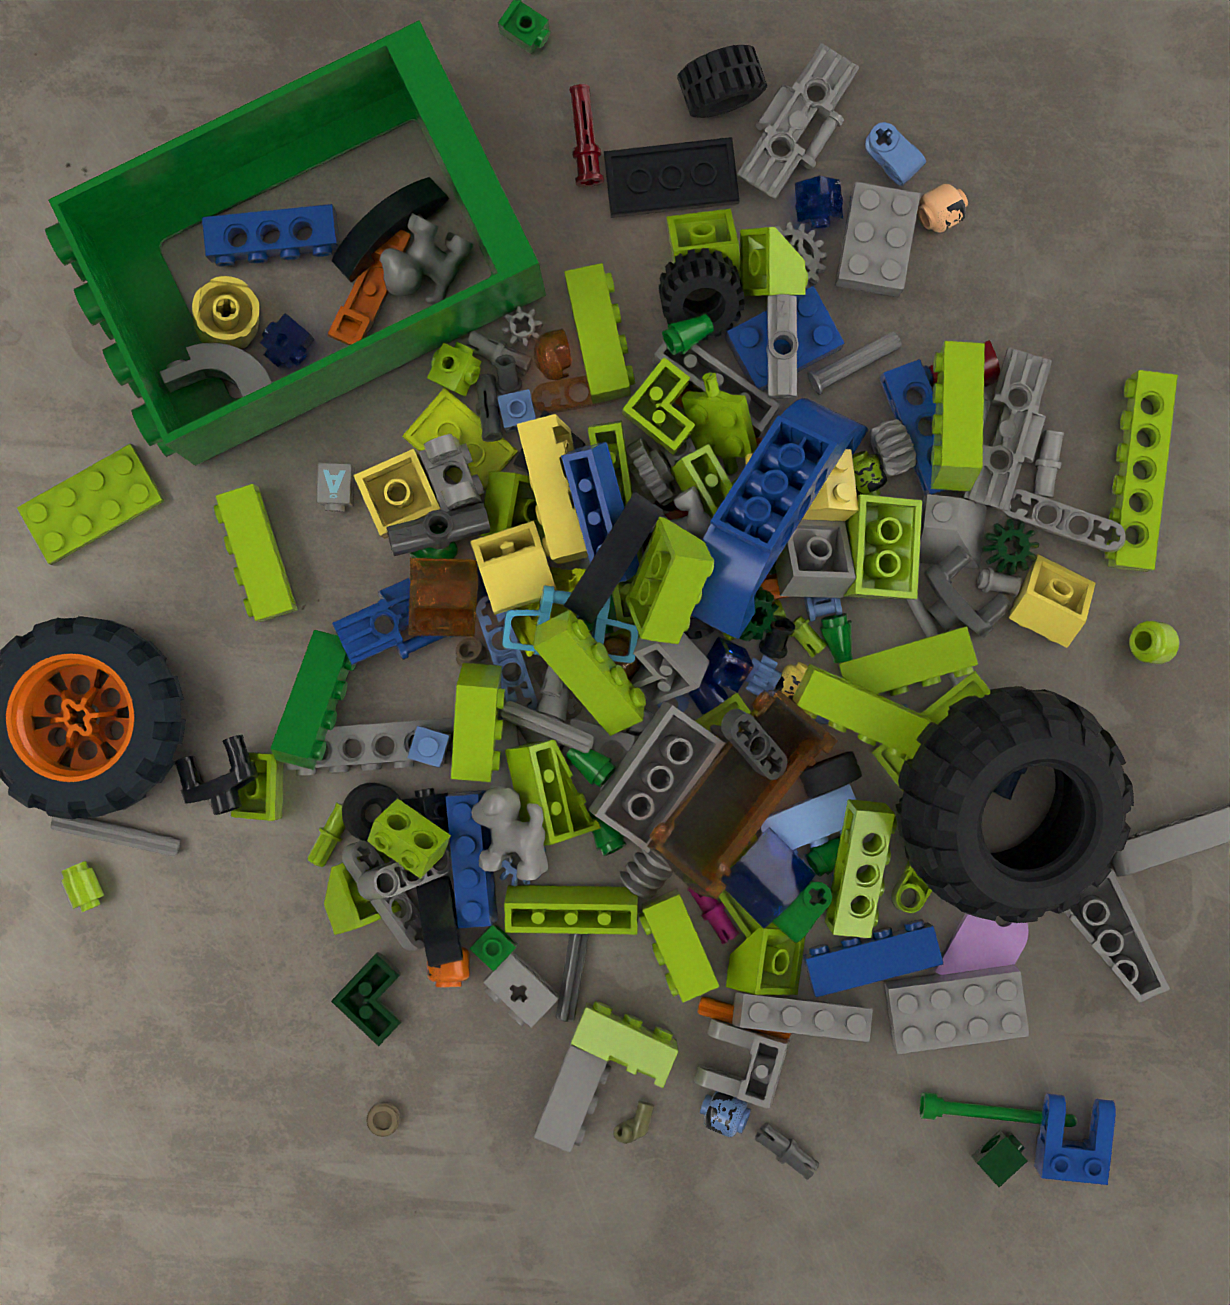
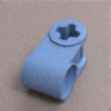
[865,122,926,186]

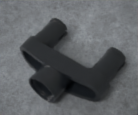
[174,735,259,815]

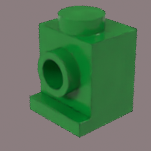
[498,0,551,55]

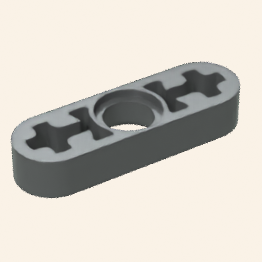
[721,709,787,780]

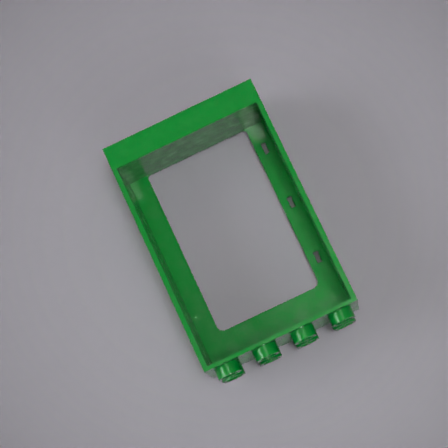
[45,20,546,466]

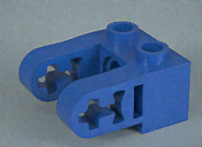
[1034,1094,1116,1185]

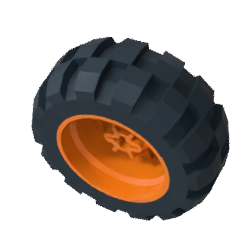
[0,616,186,820]

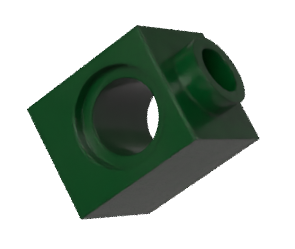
[971,1130,1028,1187]

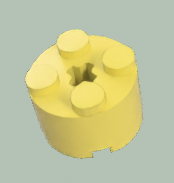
[192,276,259,349]

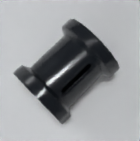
[759,615,795,659]

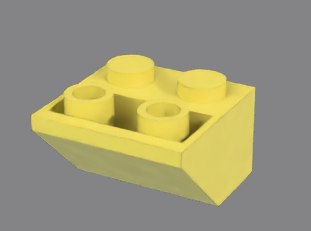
[470,521,556,615]

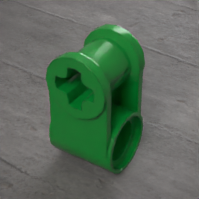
[771,881,832,943]

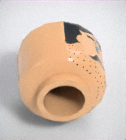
[917,184,968,233]

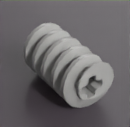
[620,826,689,898]

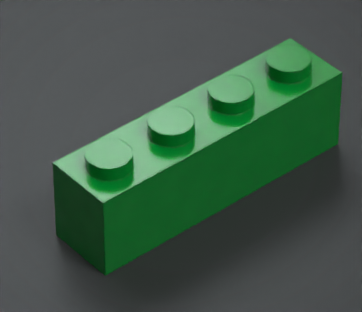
[270,630,357,770]

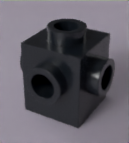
[402,788,449,833]

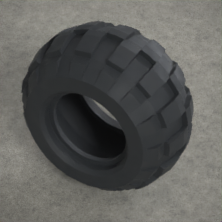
[895,686,1134,923]

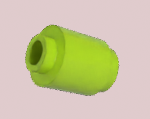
[61,861,104,912]

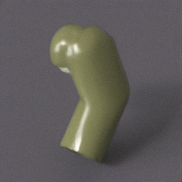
[613,1101,654,1144]

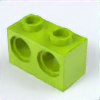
[367,798,451,879]

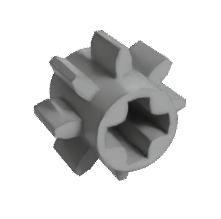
[502,306,543,349]

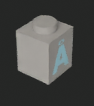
[317,463,355,512]

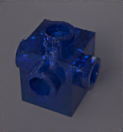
[795,176,843,229]
[260,313,315,369]

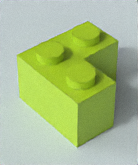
[622,357,695,456]

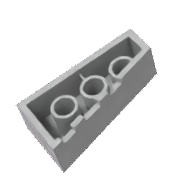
[1064,865,1170,1003]

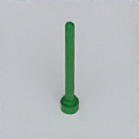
[919,1092,1077,1127]

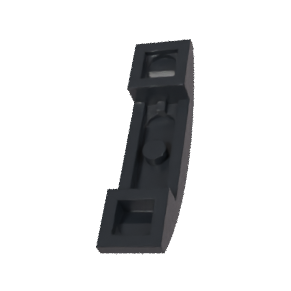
[331,177,450,283]
[564,492,664,624]

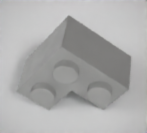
[631,632,709,707]

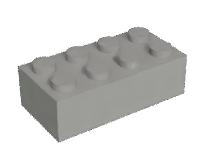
[588,702,725,853]
[884,964,1029,1054]

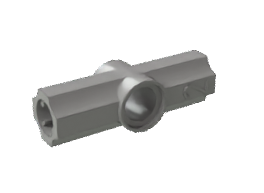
[766,294,799,399]

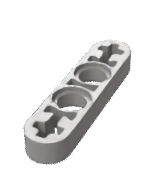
[1003,489,1126,553]
[342,841,425,951]

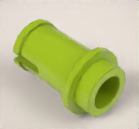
[789,615,827,658]

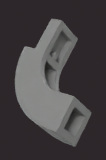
[160,343,272,397]

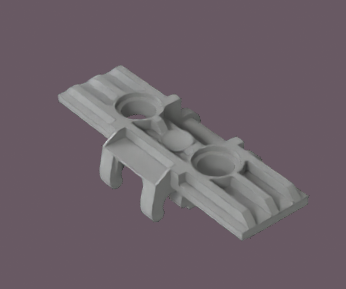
[737,43,860,199]
[963,347,1052,511]

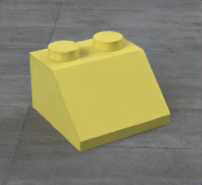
[1009,554,1096,648]

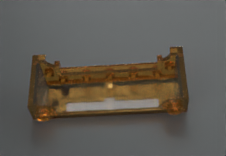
[646,690,838,899]

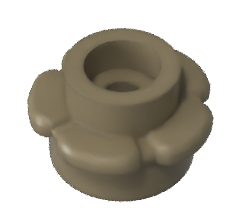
[456,638,487,667]

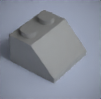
[775,520,856,598]

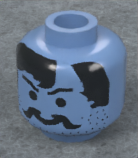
[700,1091,751,1138]

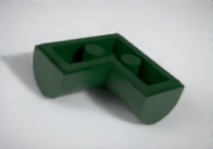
[331,952,402,1046]

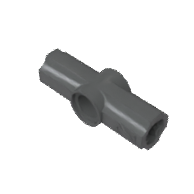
[386,503,490,556]

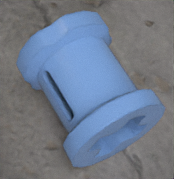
[804,597,842,622]

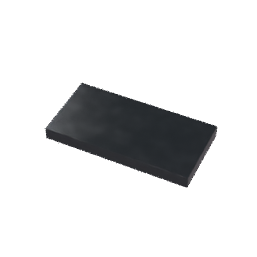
[604,137,740,218]

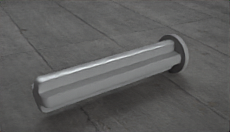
[808,332,902,395]

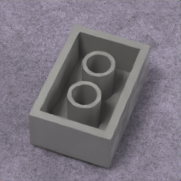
[835,182,920,297]

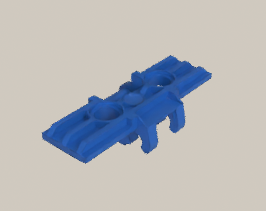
[332,559,490,665]

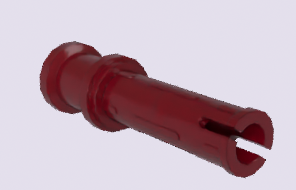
[569,84,604,187]

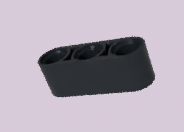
[416,875,463,967]

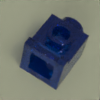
[706,636,754,693]

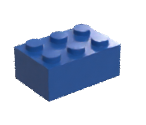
[725,285,845,391]

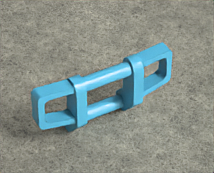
[502,585,638,663]

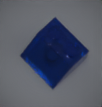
[717,827,816,929]

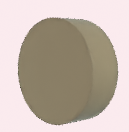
[366,1102,400,1137]

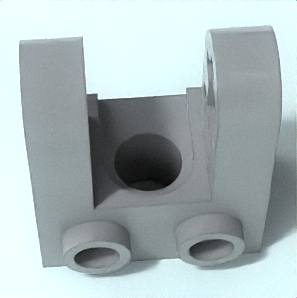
[419,434,484,512]
[694,1018,790,1109]

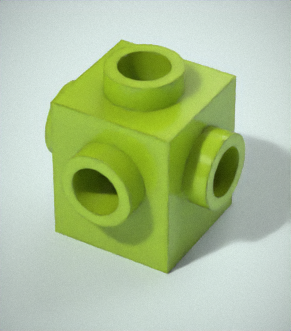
[427,342,482,397]

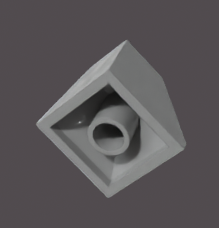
[919,494,987,570]

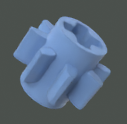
[742,655,782,696]

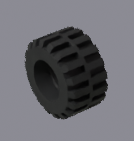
[677,45,767,118]
[659,248,745,340]

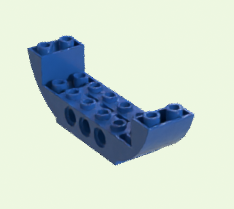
[691,398,868,639]

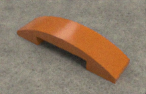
[327,230,411,345]

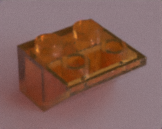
[408,558,478,637]

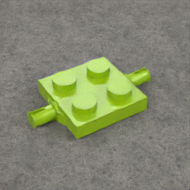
[681,372,757,474]

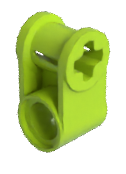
[891,861,932,913]

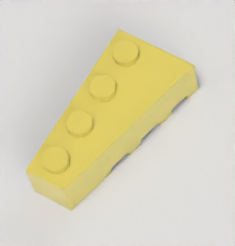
[517,414,588,564]

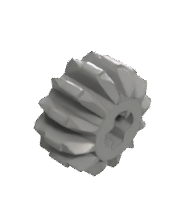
[869,419,917,477]

